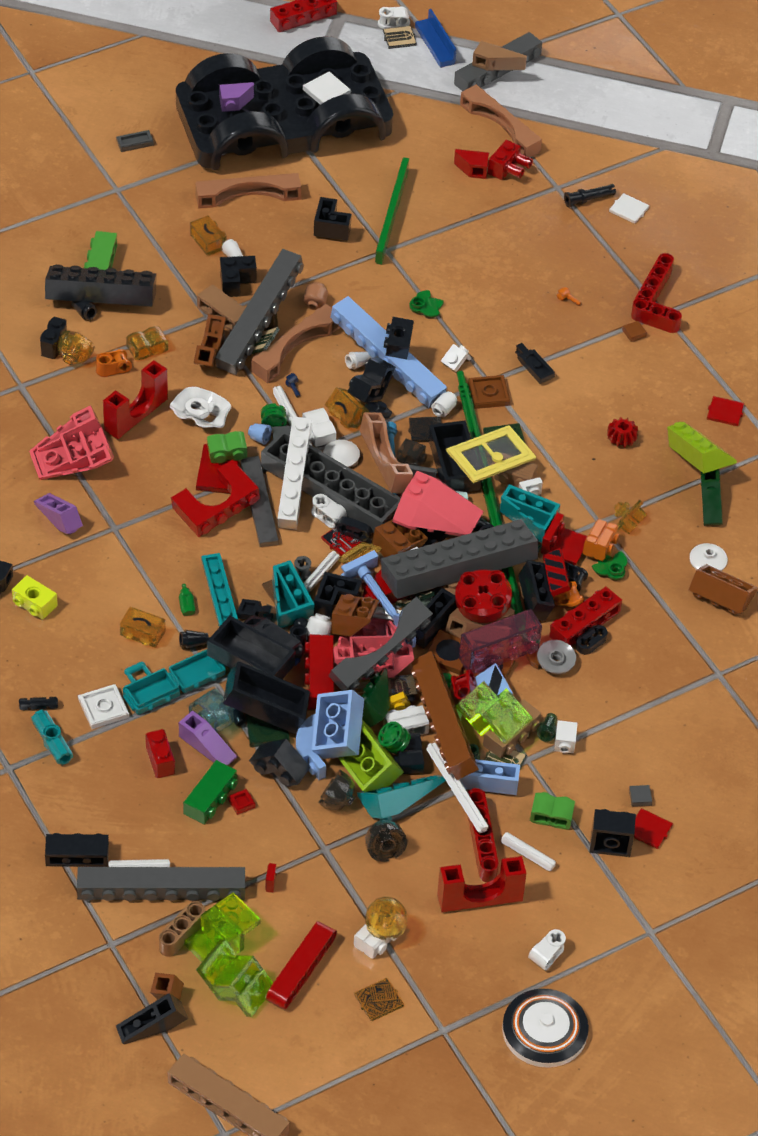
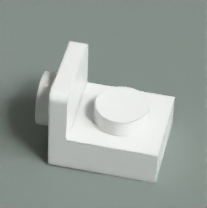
[519,477,543,495]

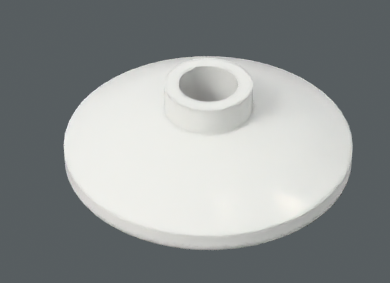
[689,543,728,571]

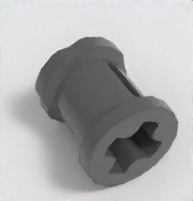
[294,556,311,581]

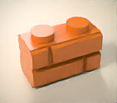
[583,519,620,561]

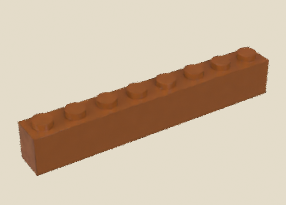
[411,651,479,780]

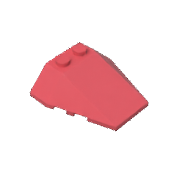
[29,405,114,480]
[392,471,484,536]
[333,618,414,680]

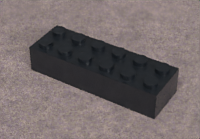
[45,264,157,307]

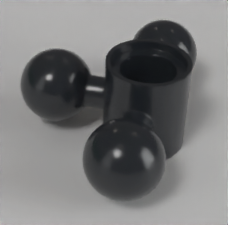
[290,617,309,658]

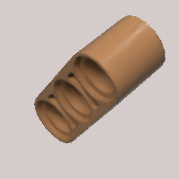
[159,901,205,957]

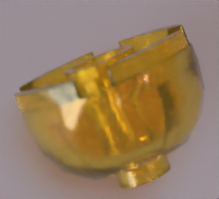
[57,331,95,365]
[365,897,407,940]

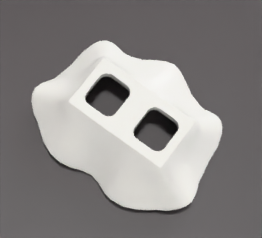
[170,387,232,428]

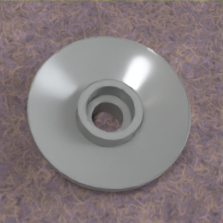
[537,640,576,674]

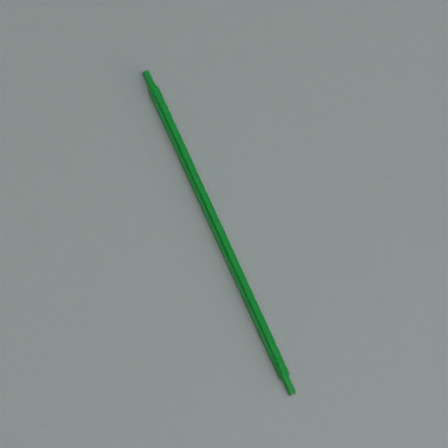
[457,371,529,645]

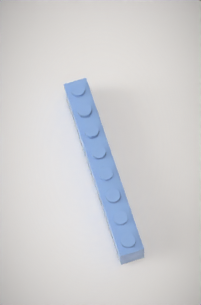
[330,296,447,408]

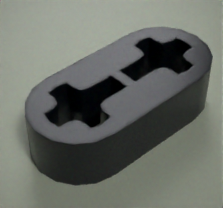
[336,516,373,542]
[576,625,608,655]

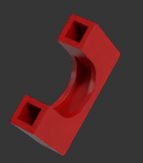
[103,360,168,440]
[171,459,260,537]
[437,856,527,912]

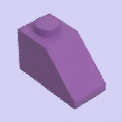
[219,82,254,112]

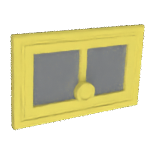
[446,425,536,483]

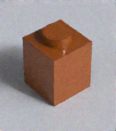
[150,973,184,1000]

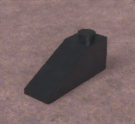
[116,993,188,1045]

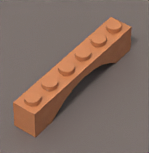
[460,84,542,158]
[196,173,301,209]
[251,304,340,383]
[360,412,413,494]

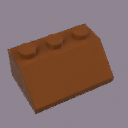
[688,564,758,614]

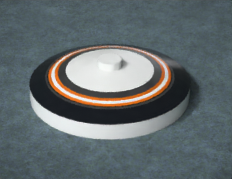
[502,989,589,1068]

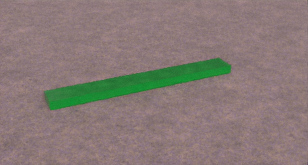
[375,157,409,265]

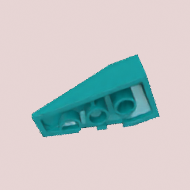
[357,775,446,821]

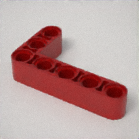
[631,253,682,333]

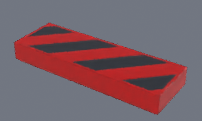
[543,548,571,597]

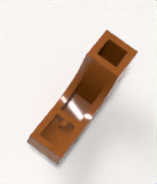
[194,314,227,367]

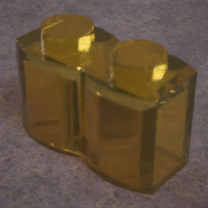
[126,326,168,360]

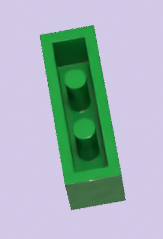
[183,760,238,824]

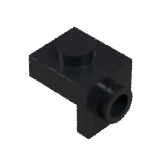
[359,401,392,420]

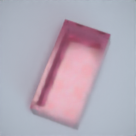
[459,609,542,674]

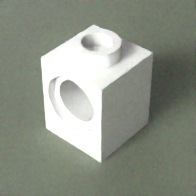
[554,720,577,754]

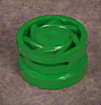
[261,403,287,428]
[378,721,410,754]

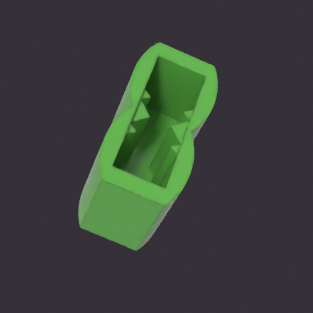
[207,431,248,463]
[530,792,575,830]

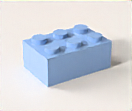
[312,690,364,759]

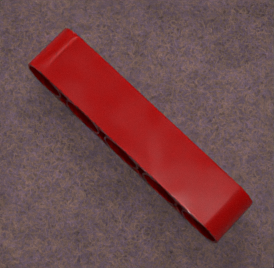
[468,788,499,882]
[266,921,337,1010]

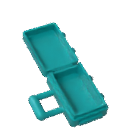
[123,649,226,715]

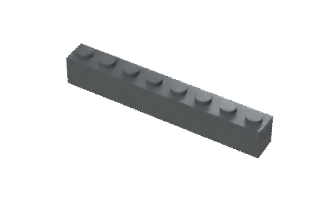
[215,249,304,375]
[77,867,245,901]

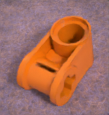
[96,349,132,377]
[553,581,584,607]

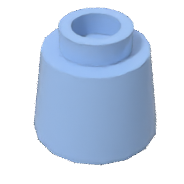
[248,423,272,445]

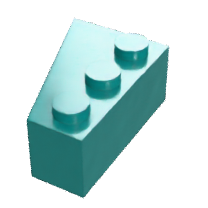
[500,484,561,543]
[272,560,314,628]

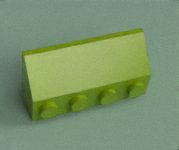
[667,422,737,473]
[338,720,404,792]

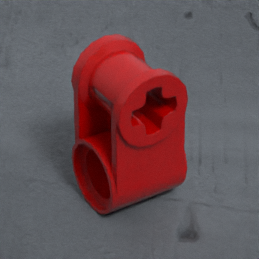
[451,669,479,709]

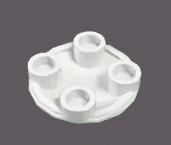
[323,440,360,467]

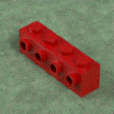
[270,0,337,32]
[549,586,622,647]
[304,634,334,710]

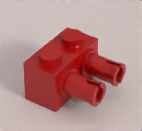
[488,140,533,180]

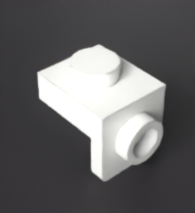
[441,344,472,372]

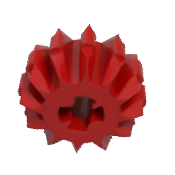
[607,417,638,448]

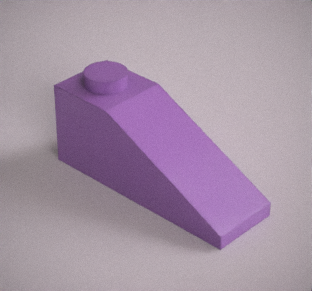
[34,493,83,534]

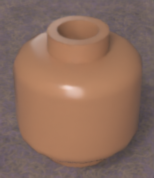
[303,282,328,310]

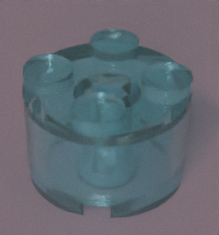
[189,688,235,733]

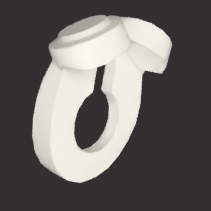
[185,398,214,419]

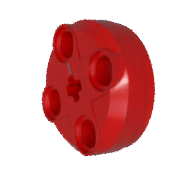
[455,569,512,623]

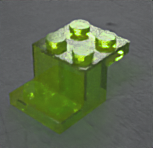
[455,681,533,744]
[185,892,261,972]
[196,940,273,1017]

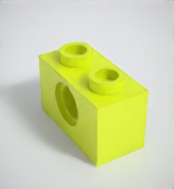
[12,575,58,620]

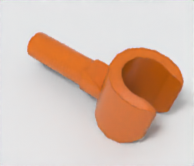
[557,287,581,305]

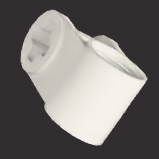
[378,6,410,29]
[311,494,347,529]
[528,929,566,971]

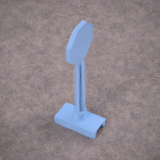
[341,550,416,648]

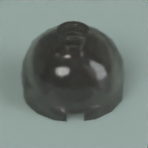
[318,769,356,811]
[365,820,407,862]

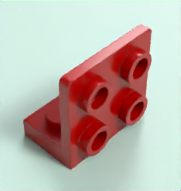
[541,512,588,565]

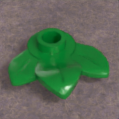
[409,290,444,317]
[592,551,628,580]

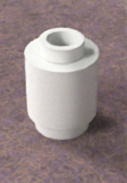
[431,391,457,418]

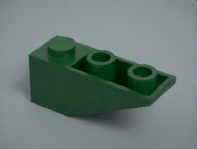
[701,469,723,526]
[361,668,390,728]

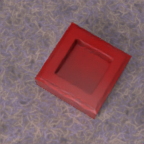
[228,789,255,815]
[265,863,276,893]

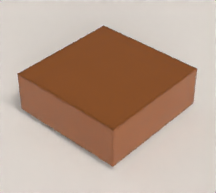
[622,321,647,342]

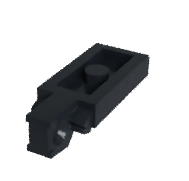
[515,343,555,384]

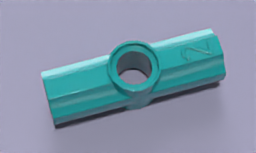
[31,709,73,765]

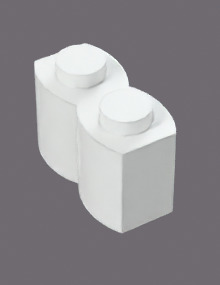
[302,408,336,447]

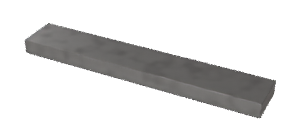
[241,456,278,547]

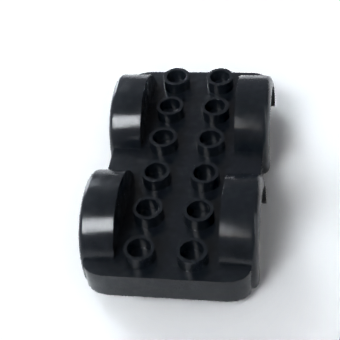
[176,36,393,170]

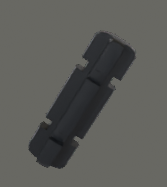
[19,697,58,710]

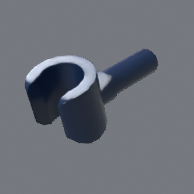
[285,373,300,398]

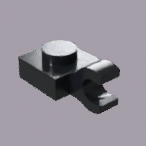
[237,599,274,621]

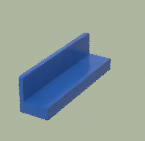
[415,9,456,68]

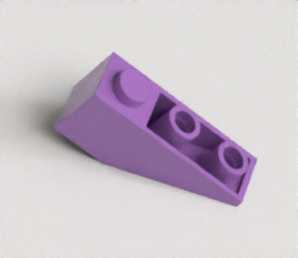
[179,710,237,766]

